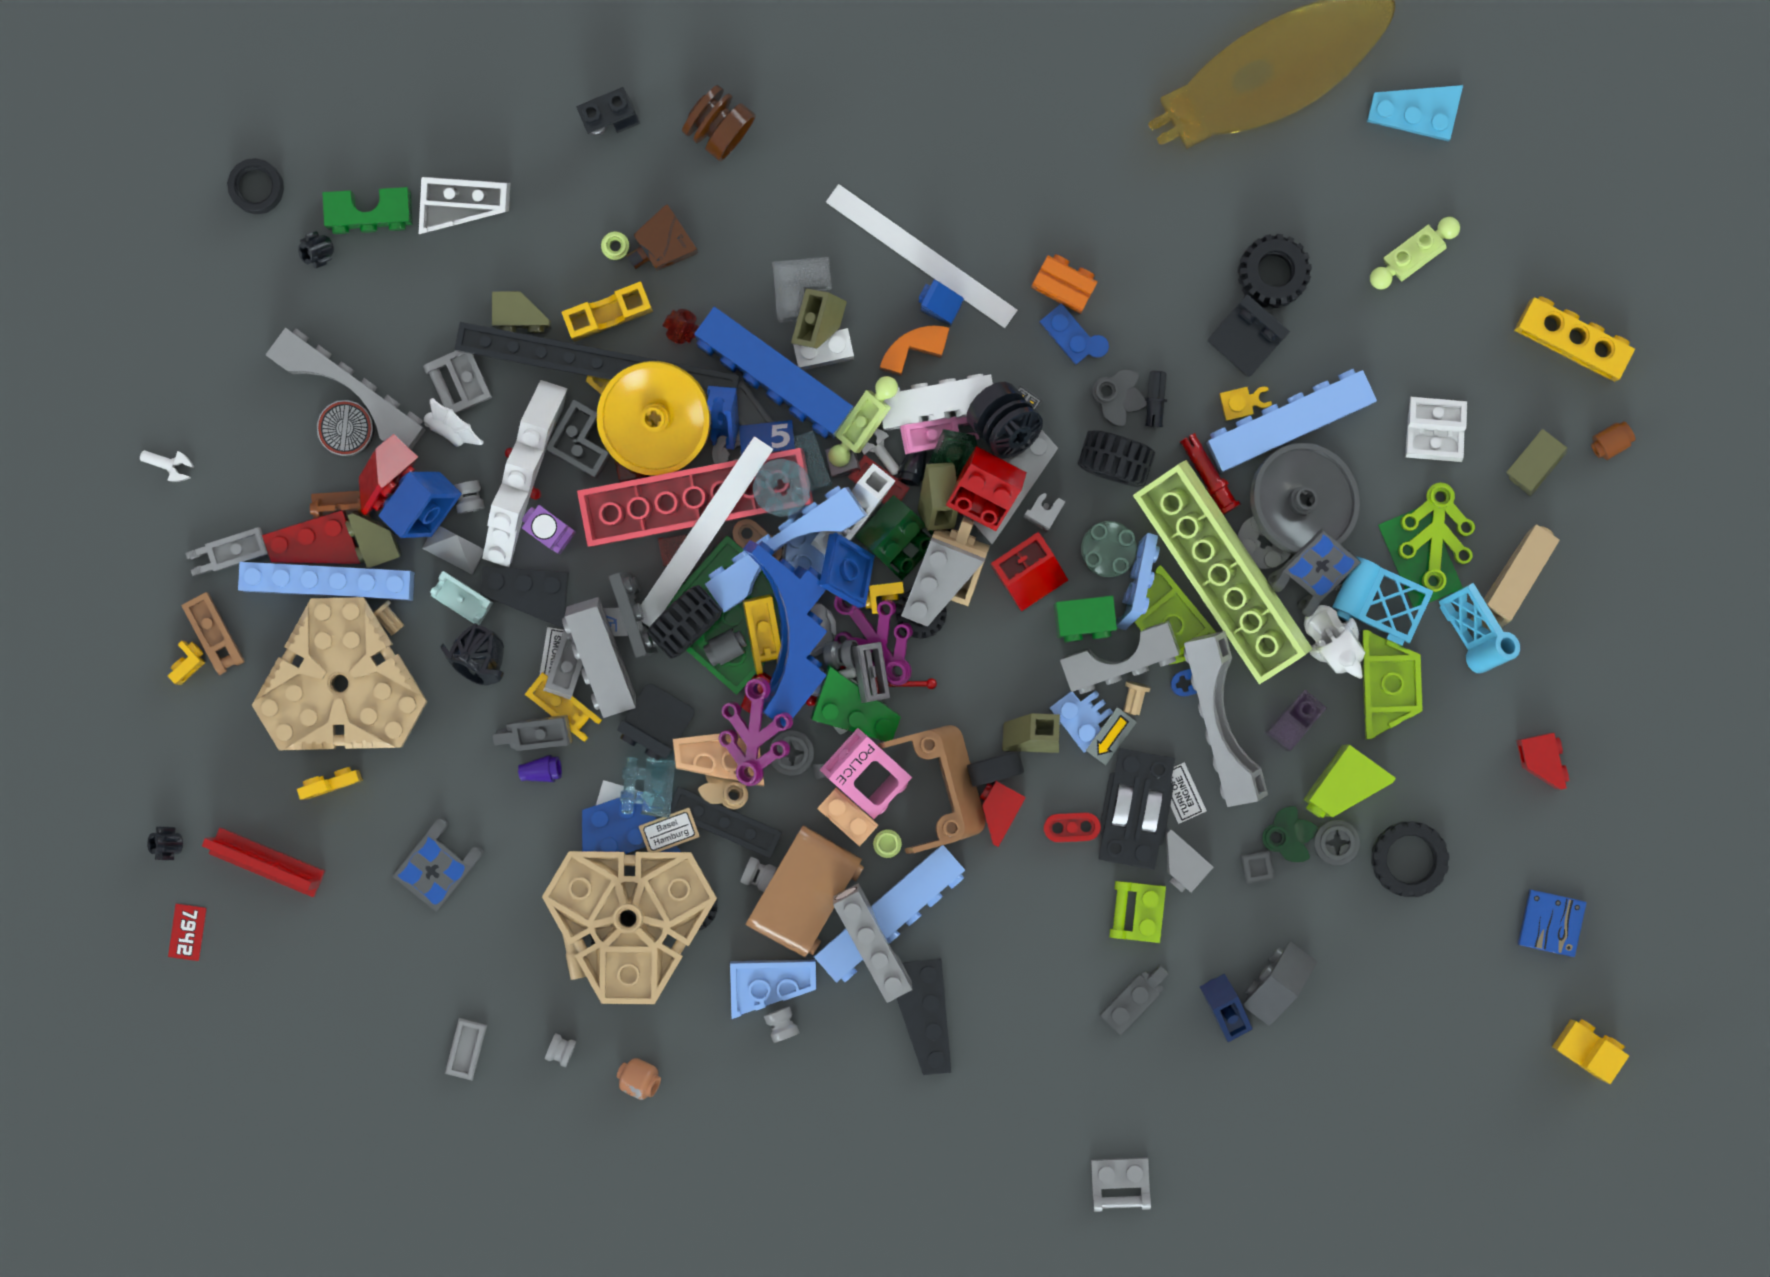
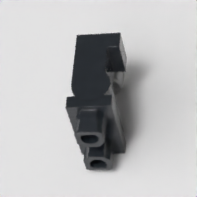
[576,87,640,136]

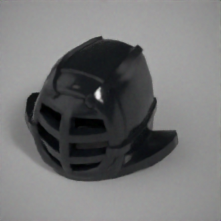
[440,623,504,686]

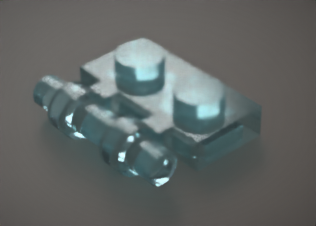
[620,757,675,818]

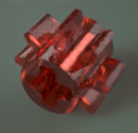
[663,309,699,344]

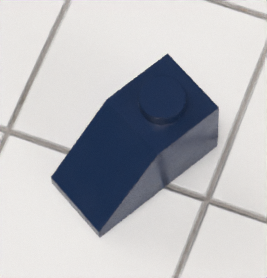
[1200,973,1253,1042]

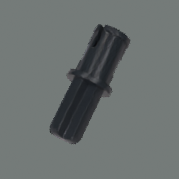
[1145,371,1167,427]

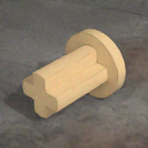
[374,600,404,636]
[1123,681,1151,715]

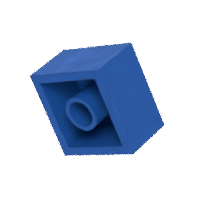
[378,472,462,538]

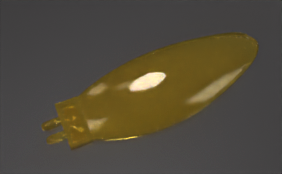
[1148,0,1395,149]

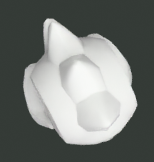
[1304,605,1365,679]

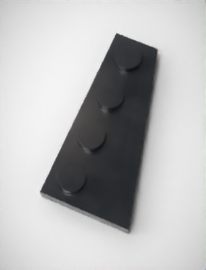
[897,959,951,1075]

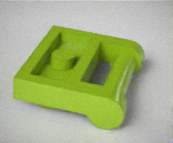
[1109,881,1166,943]

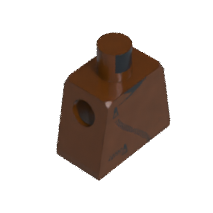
[626,204,698,271]

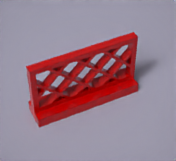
[202,827,325,897]

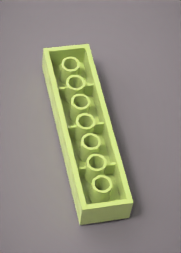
[1133,460,1313,685]

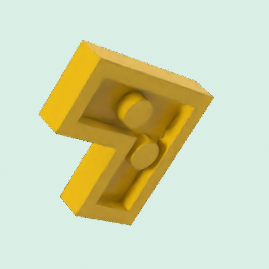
[297,767,363,800]

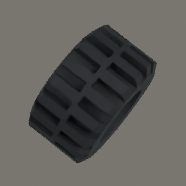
[1237,234,1312,309]
[1077,430,1155,487]
[647,585,723,659]

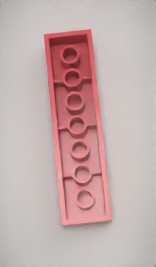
[577,448,813,547]

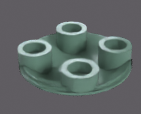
[1081,521,1137,577]

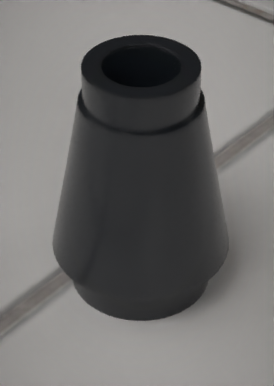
[897,451,927,486]

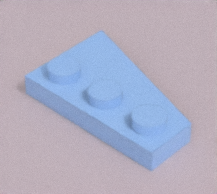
[730,959,816,1019]

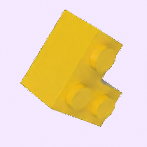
[1552,1019,1629,1084]

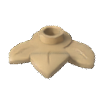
[698,775,748,810]

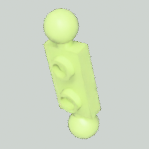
[1370,217,1460,289]
[828,376,898,467]

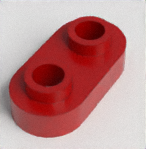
[1043,812,1101,842]

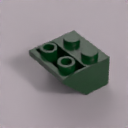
[855,495,933,581]

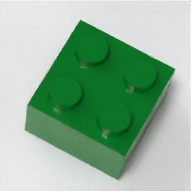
[1054,596,1117,643]

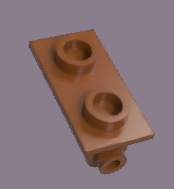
[310,490,370,520]

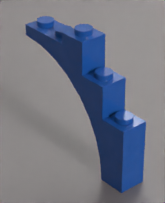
[743,540,827,726]

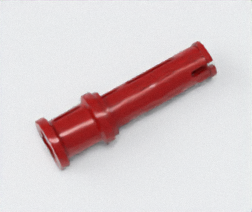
[1180,433,1241,515]

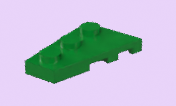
[811,664,901,742]

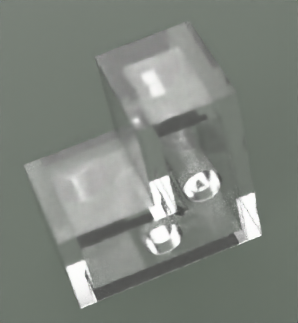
[772,257,832,322]

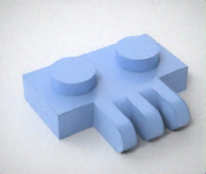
[1049,690,1113,753]

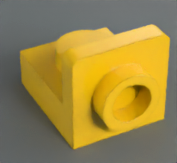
[866,582,904,614]
[168,641,206,685]

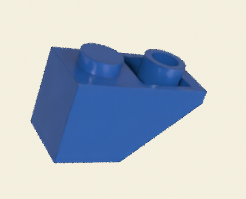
[918,279,964,327]

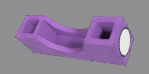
[522,505,576,555]

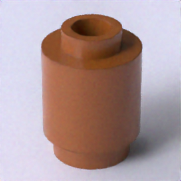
[1591,421,1636,460]

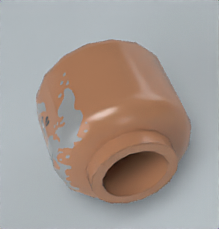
[617,1058,661,1100]

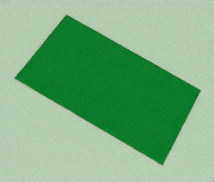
[1378,508,1463,608]

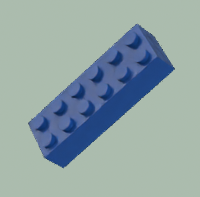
[694,306,853,439]

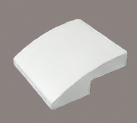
[1405,397,1467,462]

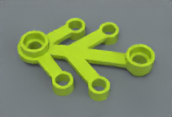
[1398,482,1475,592]

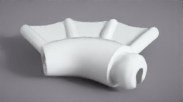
[423,398,483,447]

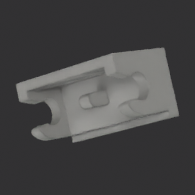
[1023,493,1065,532]

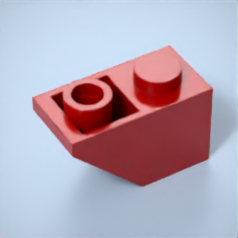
[1516,733,1569,790]

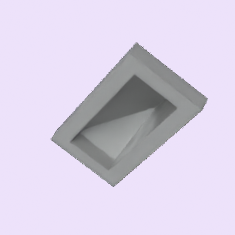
[422,526,484,575]

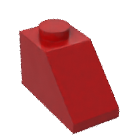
[980,781,1026,847]

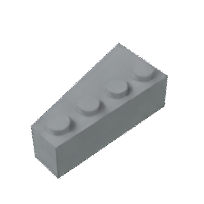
[963,430,1058,546]

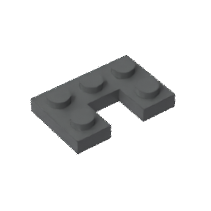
[609,572,658,657]

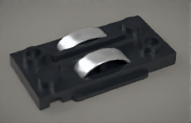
[1098,748,1175,870]

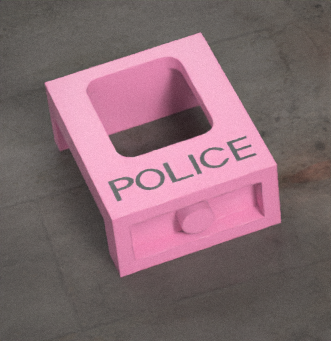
[820,728,912,819]

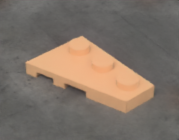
[672,732,764,787]

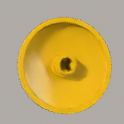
[597,361,711,475]

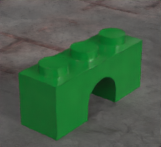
[322,187,413,234]

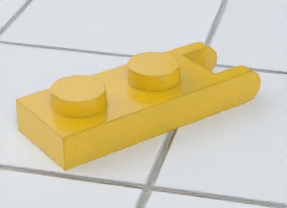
[742,594,781,675]
[525,672,602,742]

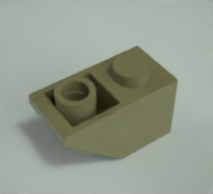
[492,291,551,333]
[917,463,958,530]
[345,511,402,569]
[1002,713,1060,753]

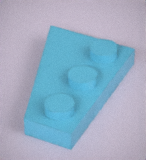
[1367,85,1463,141]

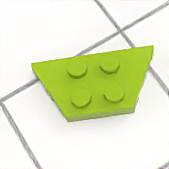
[1134,565,1216,665]
[1361,630,1423,739]

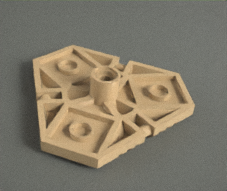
[252,597,428,750]
[542,851,717,1004]

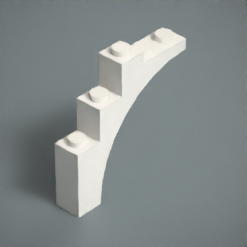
[482,380,568,567]

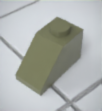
[791,288,847,349]

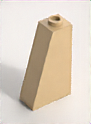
[1470,524,1560,631]

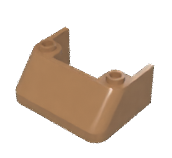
[876,725,985,854]

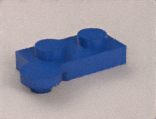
[1039,303,1109,365]

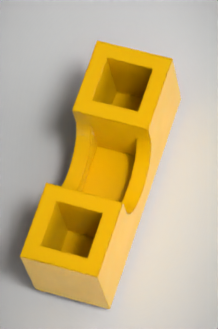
[561,281,653,342]

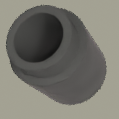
[703,628,747,666]

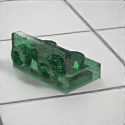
[928,429,978,481]

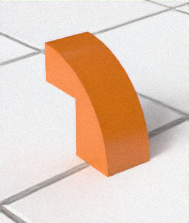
[880,326,949,376]

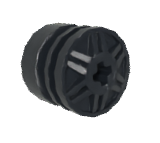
[967,382,1043,459]

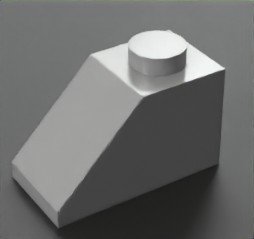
[1165,829,1214,893]

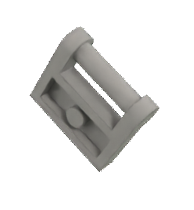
[423,351,492,414]
[1091,1157,1151,1212]

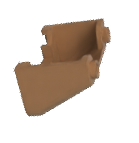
[745,825,864,957]

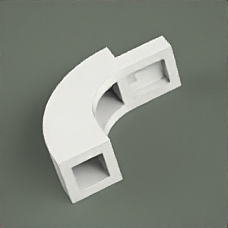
[811,464,895,555]

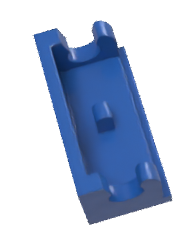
[707,386,739,450]

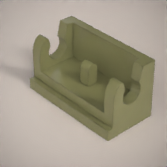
[1506,429,1567,497]

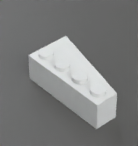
[882,374,993,431]

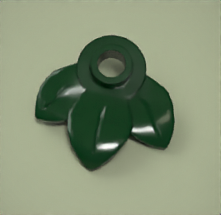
[1262,806,1318,862]

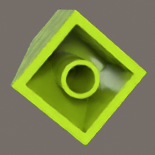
[1303,745,1396,818]

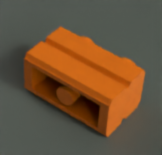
[1031,254,1098,314]

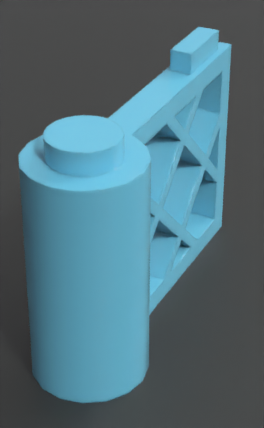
[1332,556,1433,646]
[1438,583,1520,673]

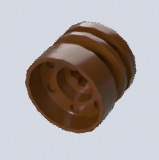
[682,85,756,162]

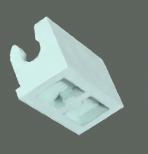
[430,571,494,625]

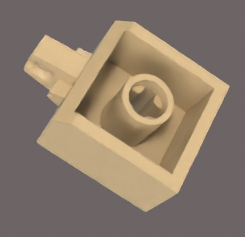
[932,517,990,606]

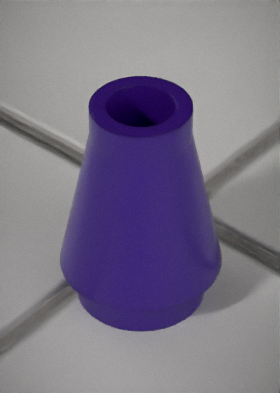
[518,755,562,783]

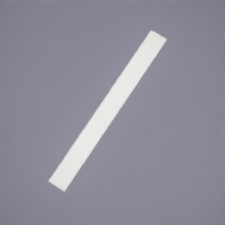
[826,184,1018,328]
[640,436,773,627]

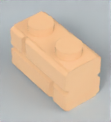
[817,787,878,847]

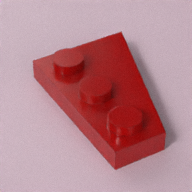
[262,510,361,564]

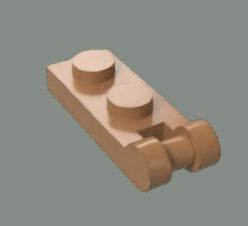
[181,592,245,675]

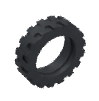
[1371,821,1449,897]

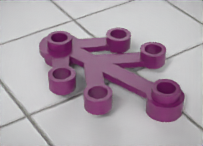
[834,596,913,685]
[719,677,793,786]

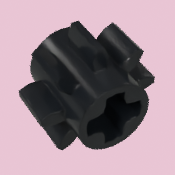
[298,231,334,269]
[147,827,183,860]

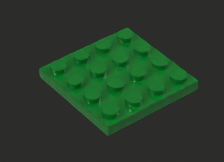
[665,536,781,695]

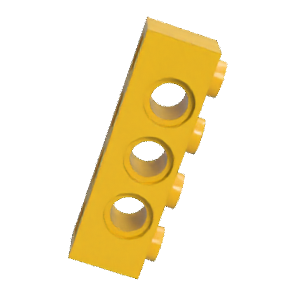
[1514,296,1635,382]

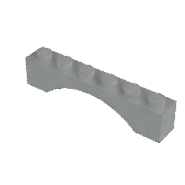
[266,328,426,450]
[1184,631,1268,807]

